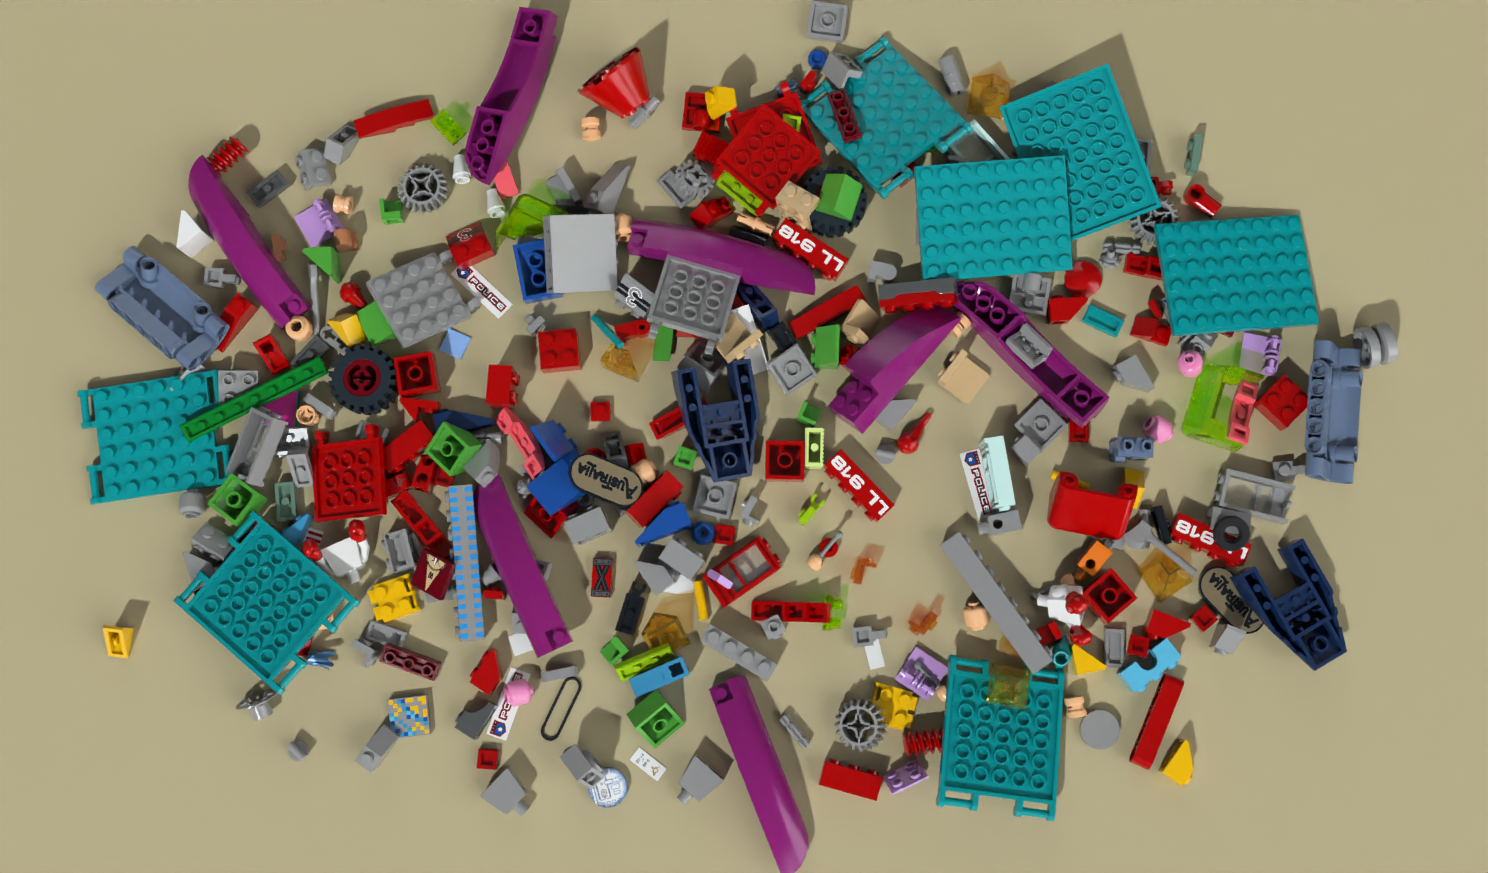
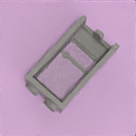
[226,406,289,487]
[1213,468,1296,525]

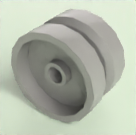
[1352,322,1398,369]

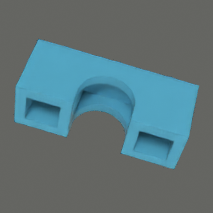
[1117,638,1181,693]

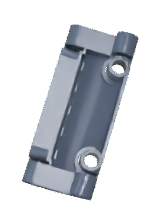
[95,246,230,371]
[1305,340,1363,484]

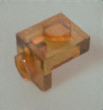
[850,558,877,585]
[907,611,938,636]

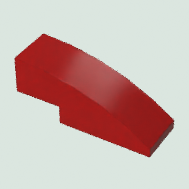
[649,397,708,440]

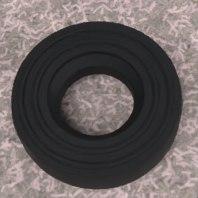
[1213,516,1250,551]

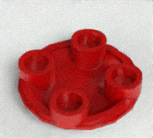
[1064,261,1102,298]

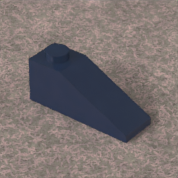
[736,281,779,333]
[433,409,497,432]

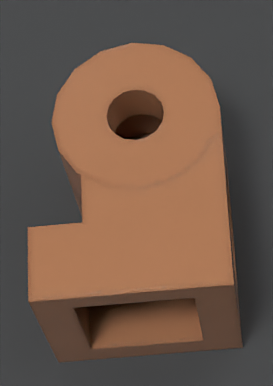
[333,229,359,253]

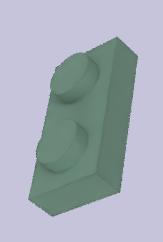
[1184,134,1203,176]
[274,481,298,522]

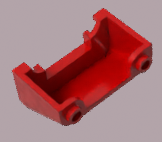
[1047,471,1138,540]

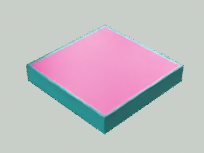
[262,390,301,427]

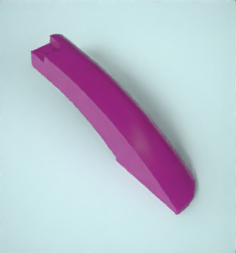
[465,7,558,185]
[188,155,312,330]
[627,218,816,295]
[953,281,1110,428]
[473,472,573,658]
[709,676,808,873]

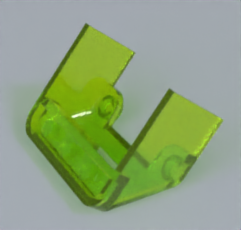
[494,194,573,250]
[1181,364,1265,452]

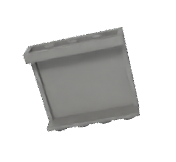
[543,214,619,293]

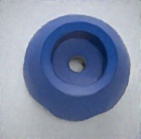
[691,521,715,545]

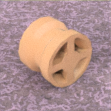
[333,194,354,215]

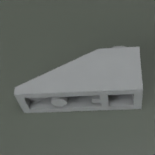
[584,163,630,214]

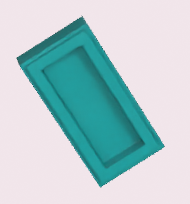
[1081,304,1125,338]

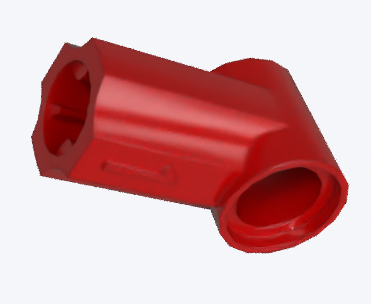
[1183,184,1222,219]

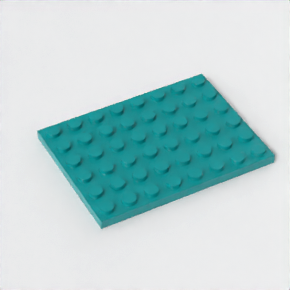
[999,63,1162,241]
[914,155,1073,280]
[1154,215,1319,336]

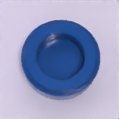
[808,50,827,70]

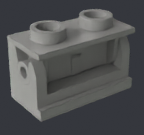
[381,528,418,573]

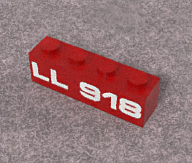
[773,218,849,282]
[824,449,894,522]
[1169,513,1252,568]

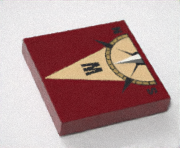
[410,548,456,600]

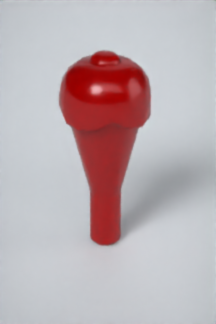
[339,282,368,310]
[897,412,932,454]

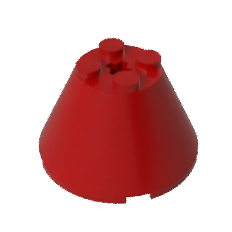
[577,46,651,119]

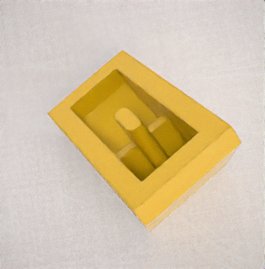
[327,313,366,348]
[1121,468,1145,509]
[103,625,134,658]
[1069,644,1107,675]

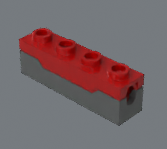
[878,277,958,313]

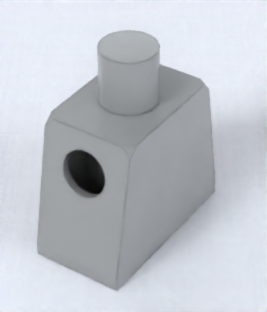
[977,509,1023,536]
[677,755,724,805]
[480,767,530,816]

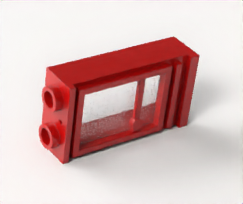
[702,536,782,608]

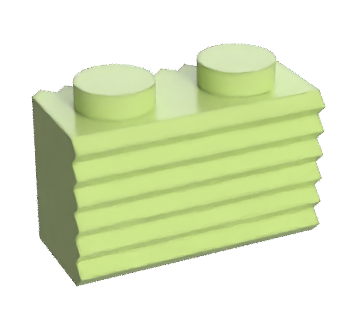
[804,428,824,469]

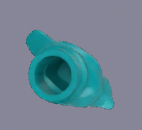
[1052,635,1072,671]

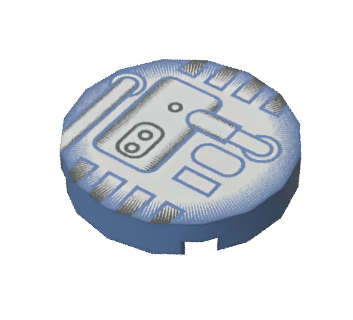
[588,767,628,808]

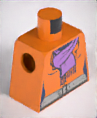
[1072,538,1113,582]

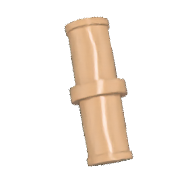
[736,211,776,237]

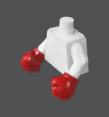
[302,519,370,584]
[1037,584,1092,646]

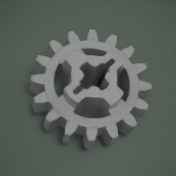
[674,159,715,199]

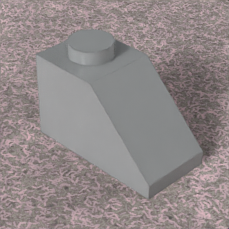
[323,124,359,165]
[1112,355,1155,393]
[875,399,916,432]
[463,440,501,488]
[183,552,220,590]
[634,561,676,596]
[1209,624,1246,656]
[355,724,400,773]

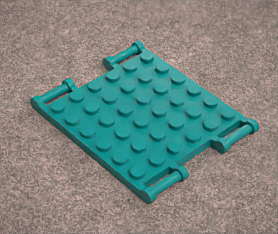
[799,36,973,199]
[77,369,232,505]
[173,510,361,695]
[936,654,1065,821]

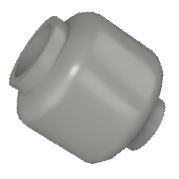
[178,489,206,519]

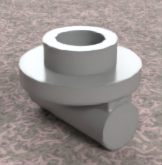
[876,445,896,464]
[287,741,309,761]

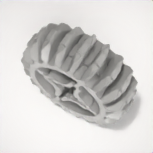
[397,163,449,214]
[1128,195,1180,246]
[834,697,888,752]

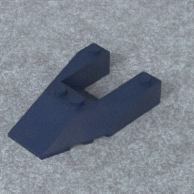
[671,359,760,483]
[1230,538,1347,671]

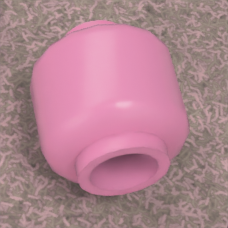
[1177,350,1204,378]
[1143,415,1173,444]
[503,679,534,707]

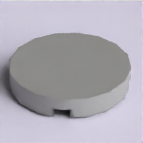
[1080,710,1120,749]

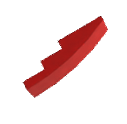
[353,99,434,139]
[1123,253,1162,281]
[788,285,867,340]
[390,489,453,559]
[751,601,831,623]

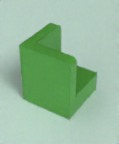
[379,198,404,225]
[797,401,822,428]
[673,446,698,471]
[600,636,630,666]

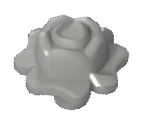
[1098,249,1122,269]
[516,477,532,499]

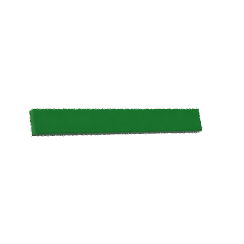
[179,356,329,443]

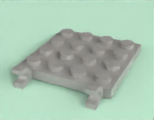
[366,249,481,349]
[647,255,740,355]

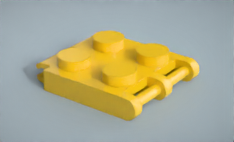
[368,573,422,623]
[867,682,918,730]

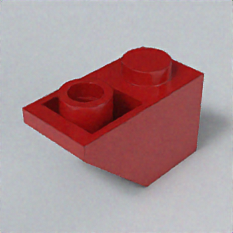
[689,196,735,229]
[1047,294,1088,325]
[470,649,503,695]

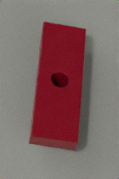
[827,88,862,144]
[379,642,441,681]

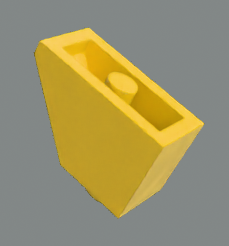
[705,86,737,120]
[1158,739,1194,786]

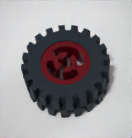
[803,166,867,238]
[328,345,399,415]

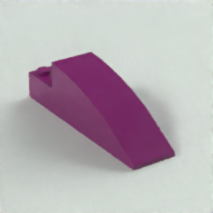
[828,306,961,434]

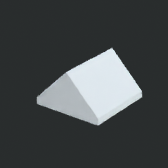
[176,210,214,257]

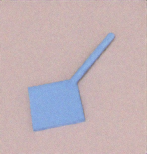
[439,327,471,360]

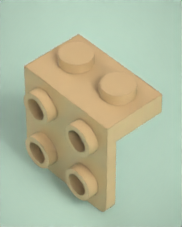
[775,181,820,232]
[840,299,879,349]
[715,313,763,363]
[937,349,989,404]

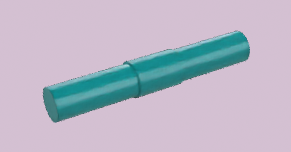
[591,314,624,349]

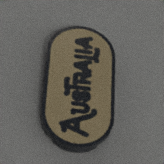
[568,453,643,507]
[1198,566,1264,634]

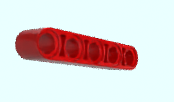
[1129,673,1184,770]

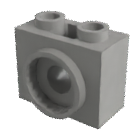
[560,744,606,790]

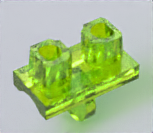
[430,109,467,146]
[822,595,843,631]

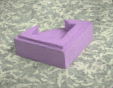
[707,569,733,589]

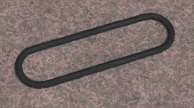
[541,677,582,741]

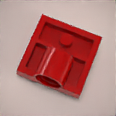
[682,92,721,133]

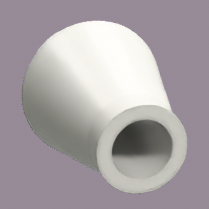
[453,154,471,184]
[486,188,506,218]

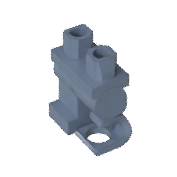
[1109,437,1153,463]

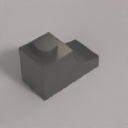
[602,431,629,468]
[455,702,499,740]

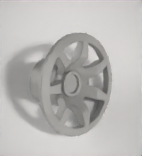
[236,690,278,721]

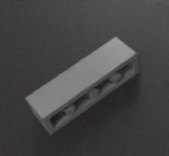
[700,624,777,682]

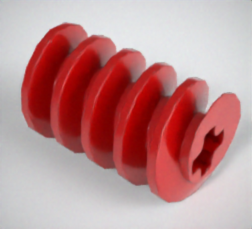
[206,136,249,177]
[902,728,943,757]

